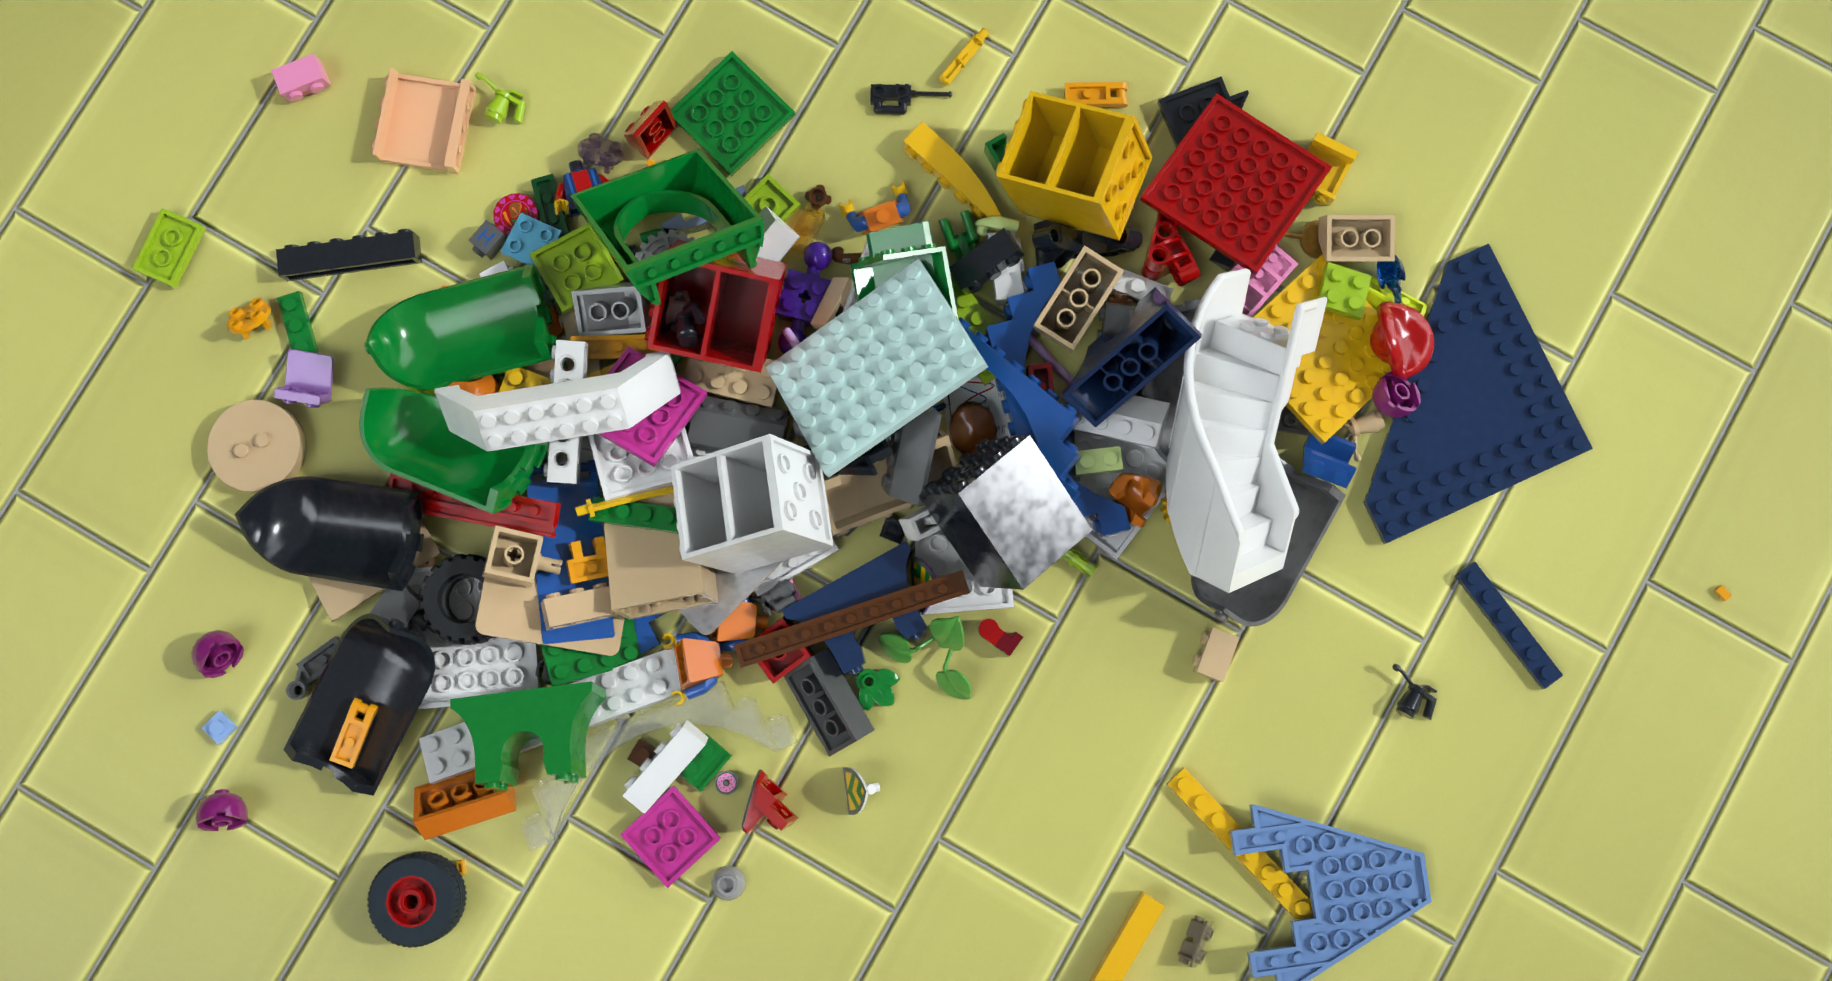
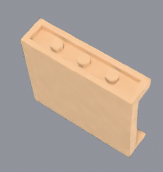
[371,68,476,174]

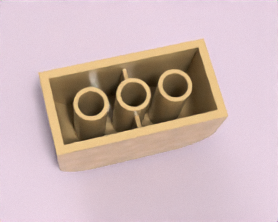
[1033,245,1124,353]

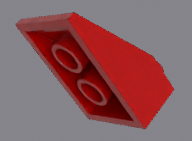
[624,100,678,159]

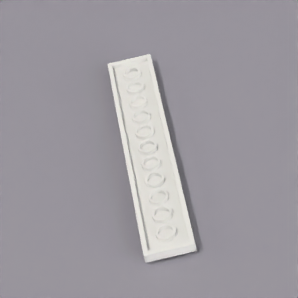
[419,648,685,784]

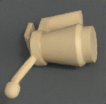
[1343,404,1385,462]

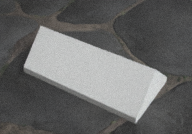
[757,206,800,262]

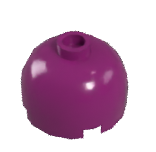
[1372,371,1421,418]
[191,630,244,678]
[196,789,248,831]

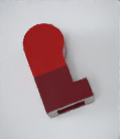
[978,619,1023,656]

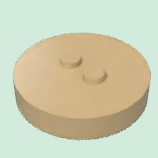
[207,400,307,494]

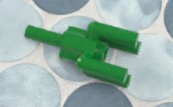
[939,210,979,261]

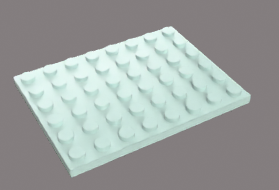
[766,259,988,477]

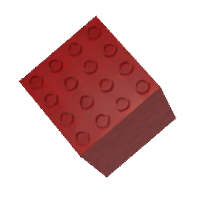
[645,239,787,373]

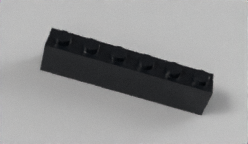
[276,229,422,282]

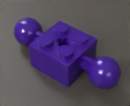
[776,241,833,354]

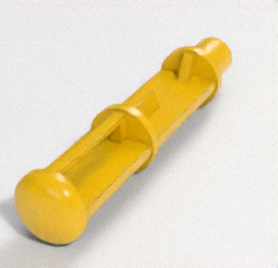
[939,28,989,86]

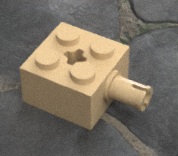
[482,526,562,587]

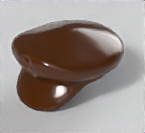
[949,401,997,454]

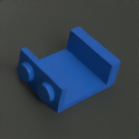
[1302,433,1357,489]

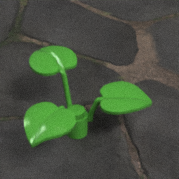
[878,616,972,700]

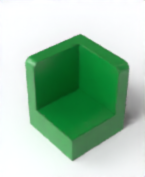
[984,133,1007,171]

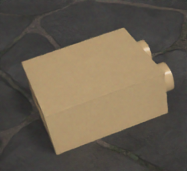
[604,493,719,620]

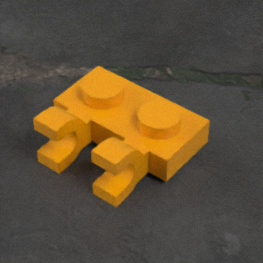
[566,536,609,584]

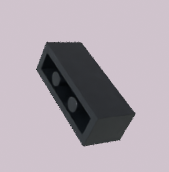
[949,228,1024,295]

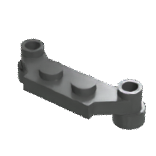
[286,636,340,700]

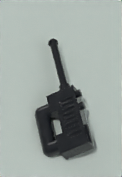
[870,84,952,115]

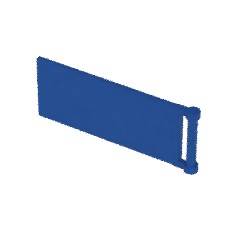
[527,460,615,644]

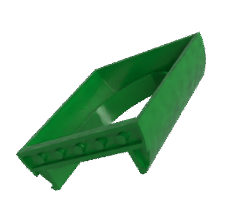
[570,148,764,305]

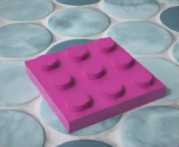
[620,785,721,888]

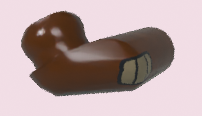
[832,247,862,265]

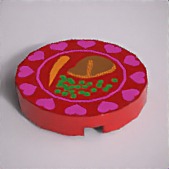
[493,193,540,236]

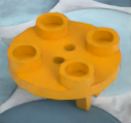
[226,297,272,340]

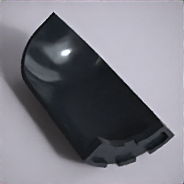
[234,476,425,591]
[283,614,435,796]

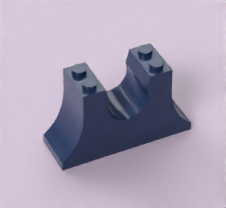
[1062,287,1202,428]
[782,541,928,676]

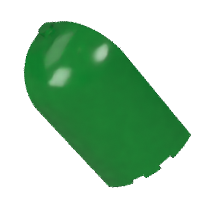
[364,263,554,390]
[359,387,549,514]

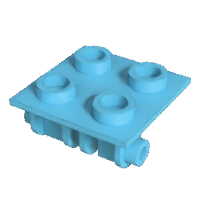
[500,213,562,269]

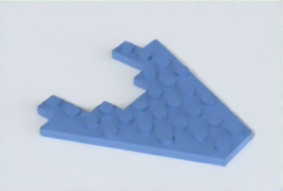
[1229,804,1432,981]

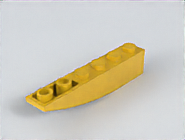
[904,121,1002,233]

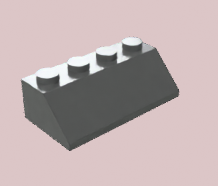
[688,396,789,451]
[881,406,942,506]
[784,648,875,757]

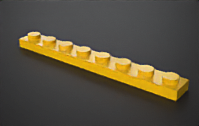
[1166,768,1313,920]

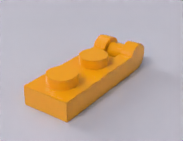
[1064,82,1128,108]
[329,698,378,769]

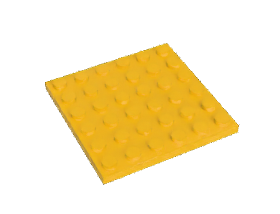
[1253,254,1391,444]

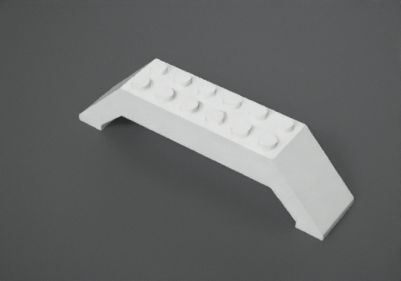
[434,351,681,452]

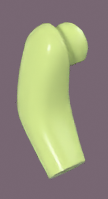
[975,216,1019,236]

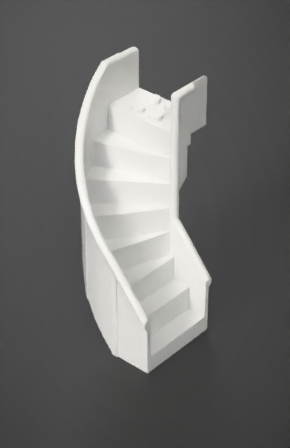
[1166,268,1327,593]

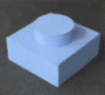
[202,711,238,745]

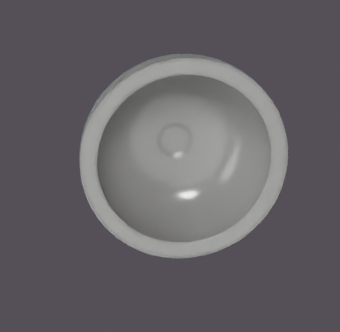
[711,866,746,901]

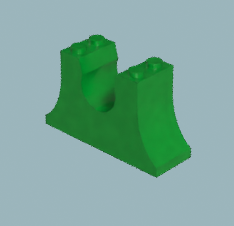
[450,681,606,792]

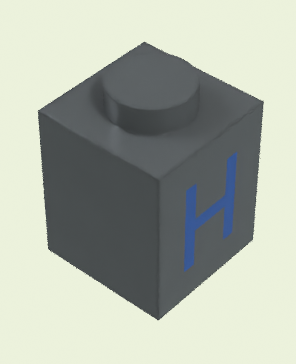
[469,220,507,260]

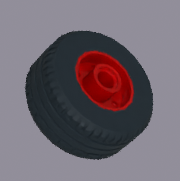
[367,851,467,948]

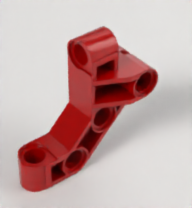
[1141,212,1202,287]

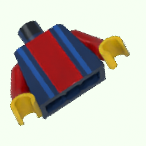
[554,160,609,218]

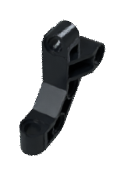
[1032,220,1143,269]

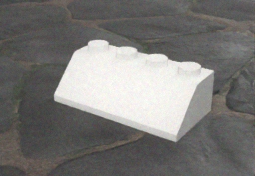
[1070,395,1170,449]

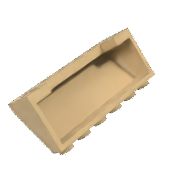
[823,428,957,535]

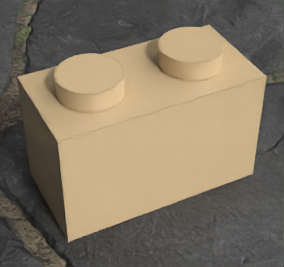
[1192,627,1239,682]

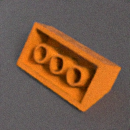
[413,770,516,840]

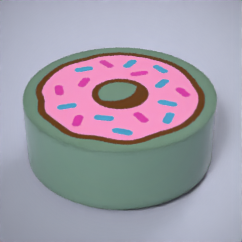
[715,770,739,795]

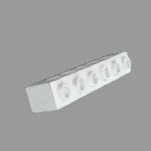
[544,340,589,484]

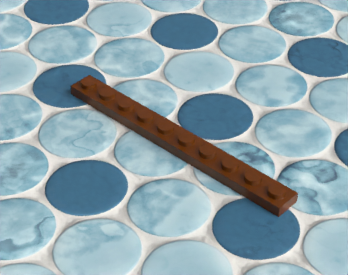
[734,570,970,668]

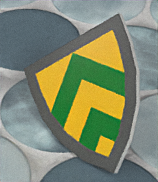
[843,767,880,815]

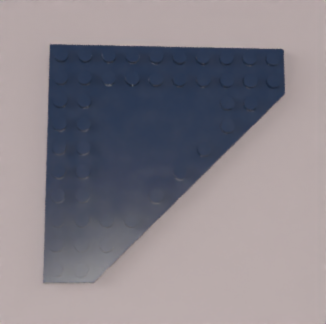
[1363,244,1593,544]

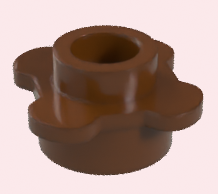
[805,185,832,211]

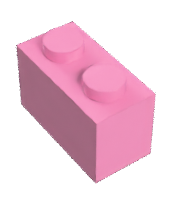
[271,54,331,102]

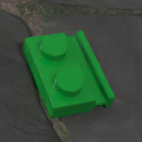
[680,733,733,792]

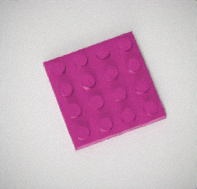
[598,346,707,467]

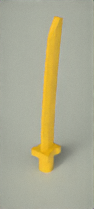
[575,486,674,517]

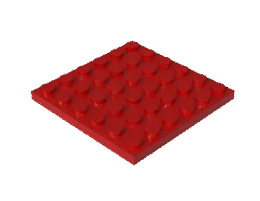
[1140,94,1332,275]

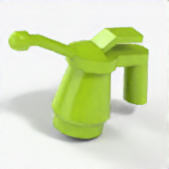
[475,72,526,124]

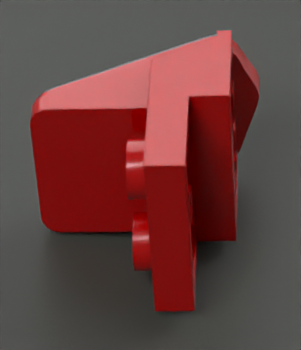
[742,769,798,834]

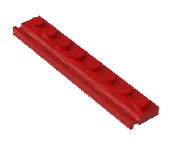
[388,473,561,538]

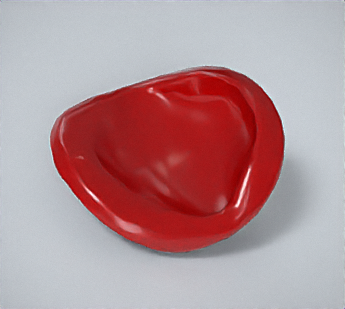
[1370,302,1434,379]

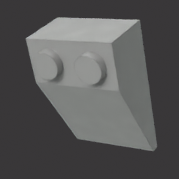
[571,282,652,336]

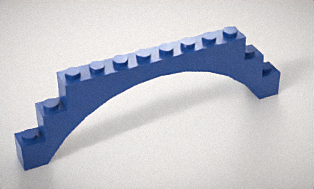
[983,262,1131,538]
[958,317,1081,502]

